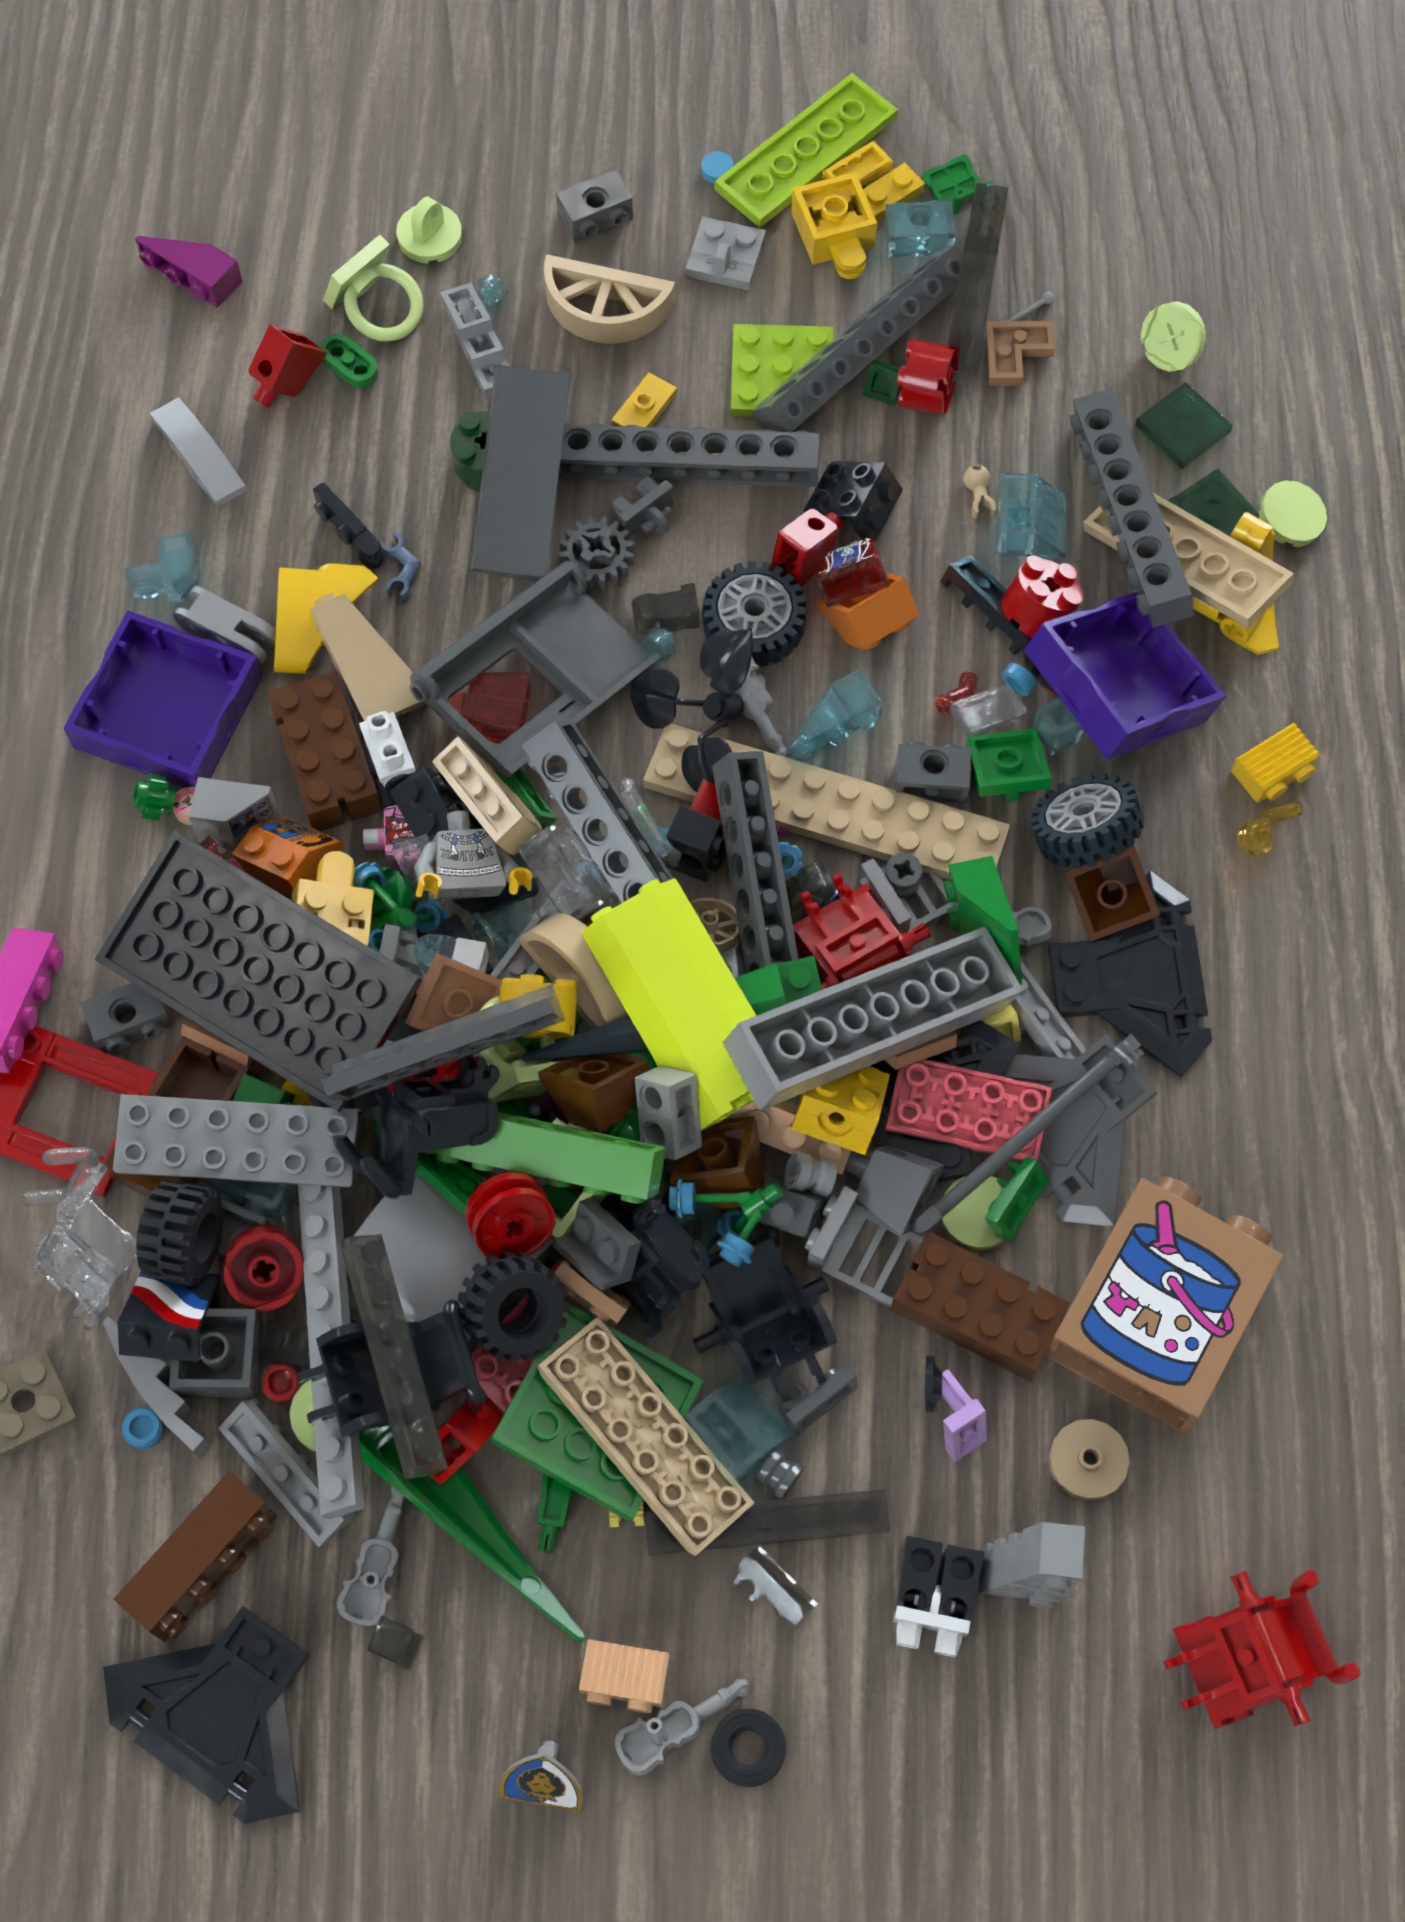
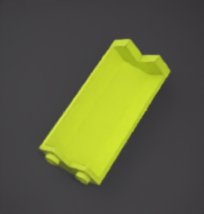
[581,878,756,1131]

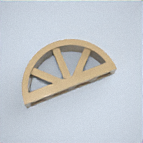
[544,254,675,344]
[432,737,542,855]
[518,913,629,1029]

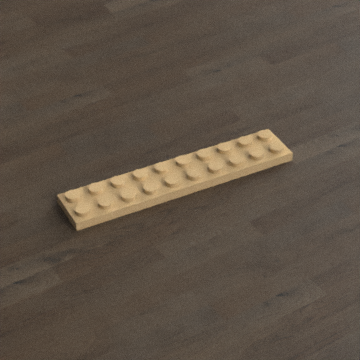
[643,723,1010,880]

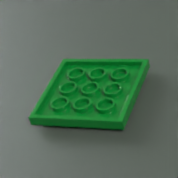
[489,1303,704,1522]

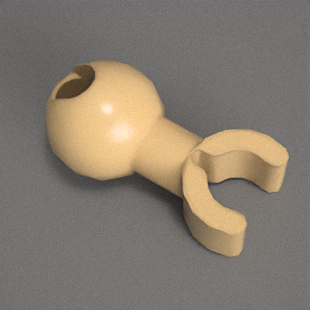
[963,465,996,519]

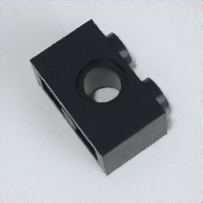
[666,806,725,883]

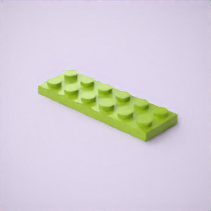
[714,73,898,228]

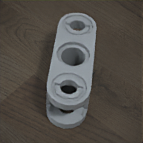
[173,586,276,666]

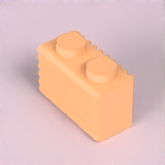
[579,1639,670,1713]

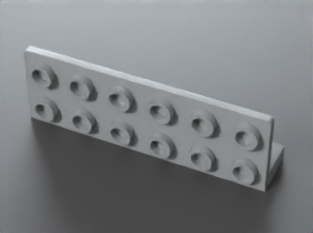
[113,1094,359,1188]

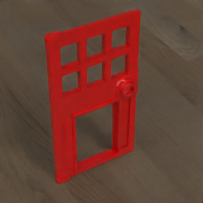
[0,1025,159,1197]

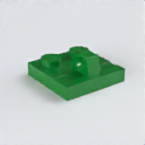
[965,728,1052,802]

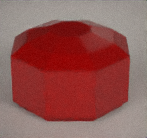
[261,1363,300,1404]

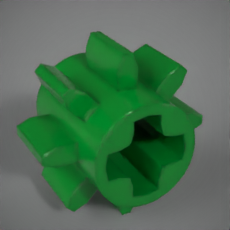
[132,773,175,821]

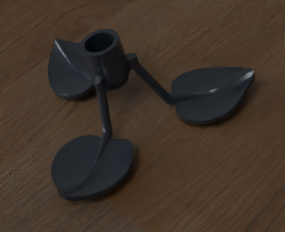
[630,629,753,792]

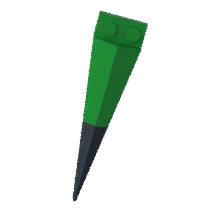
[520,956,822,1062]

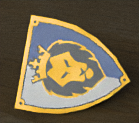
[499,1741,583,1812]

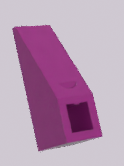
[135,236,243,308]

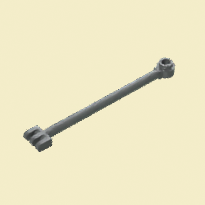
[913,1034,1144,1235]

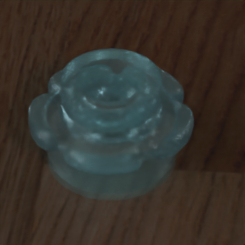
[477,274,508,305]
[643,627,675,661]

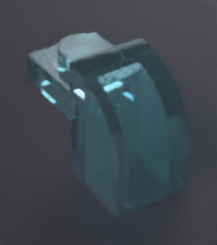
[125,533,201,604]

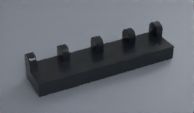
[940,555,1040,676]

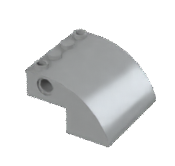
[345,1159,556,1354]

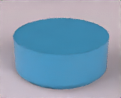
[701,151,734,185]
[1001,663,1038,696]
[122,1408,164,1450]

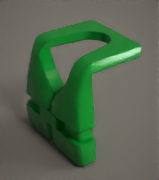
[921,155,994,217]

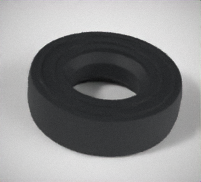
[711,1708,786,1787]

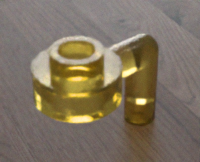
[1237,802,1303,857]

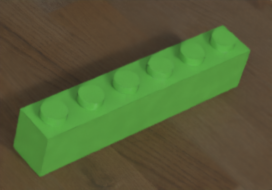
[427,1112,666,1204]

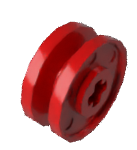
[465,1172,556,1259]

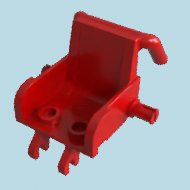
[793,873,931,990]
[1163,1570,1361,1729]

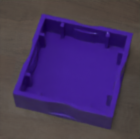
[1024,591,1226,760]
[63,610,263,788]

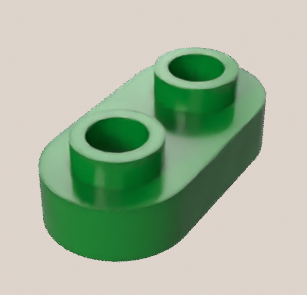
[319,334,378,389]

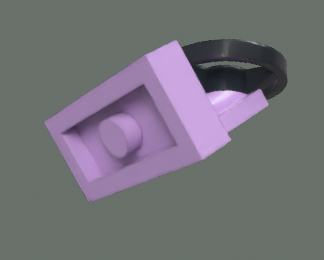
[925,1356,987,1462]

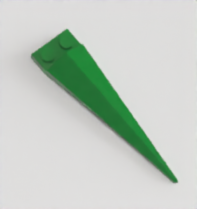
[359,1415,584,1643]

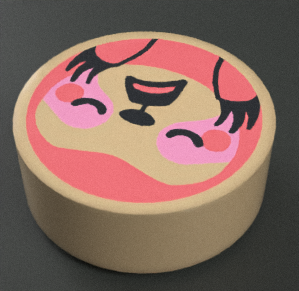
[172,787,195,825]

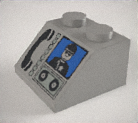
[189,777,281,854]

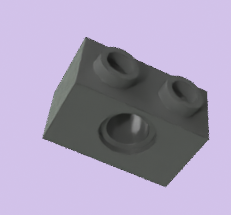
[556,169,633,243]
[895,742,971,803]
[80,983,173,1053]

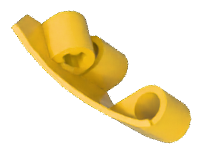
[1192,512,1279,655]
[274,563,378,674]

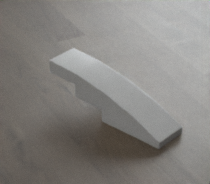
[440,283,509,400]
[149,397,248,507]
[102,1317,211,1459]

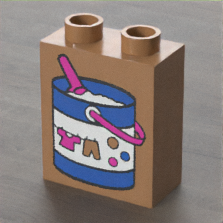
[1044,1176,1284,1435]

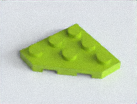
[731,324,834,417]

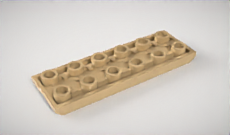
[537,1317,754,1556]

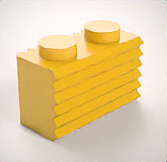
[1231,723,1320,804]

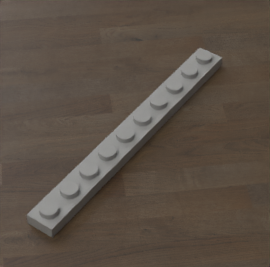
[298,1184,365,1520]

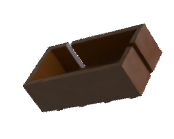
[266,671,383,831]
[103,1036,253,1198]
[890,1231,1070,1382]
[113,1470,278,1642]

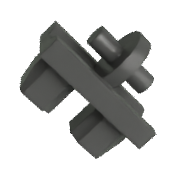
[612,476,673,537]

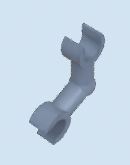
[381,532,421,602]

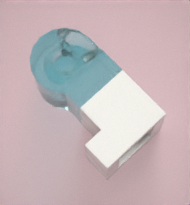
[415,934,489,974]

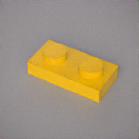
[863,162,925,222]

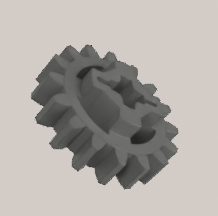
[559,516,634,590]

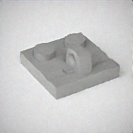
[685,216,766,291]

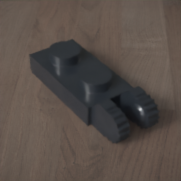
[313,482,384,570]

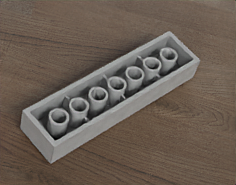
[722,926,1023,1111]

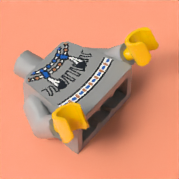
[414,811,532,900]

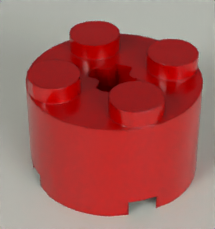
[897,339,960,415]
[1001,556,1084,637]
[223,1225,304,1311]

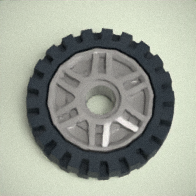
[702,561,807,667]
[1031,774,1144,868]

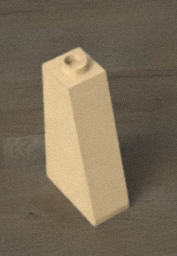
[310,593,426,722]

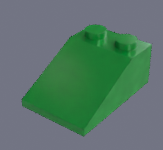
[944,856,1022,985]

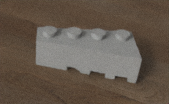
[979,1522,1085,1608]

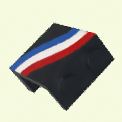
[117,1272,221,1362]

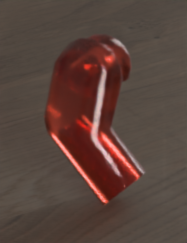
[935,672,978,714]

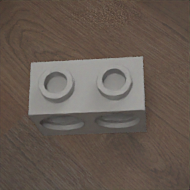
[635,1065,702,1160]

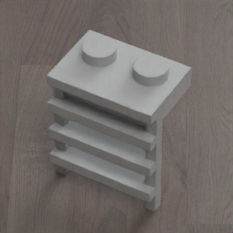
[857,858,953,934]
[805,1186,924,1308]

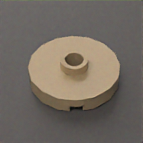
[1048,1419,1130,1501]

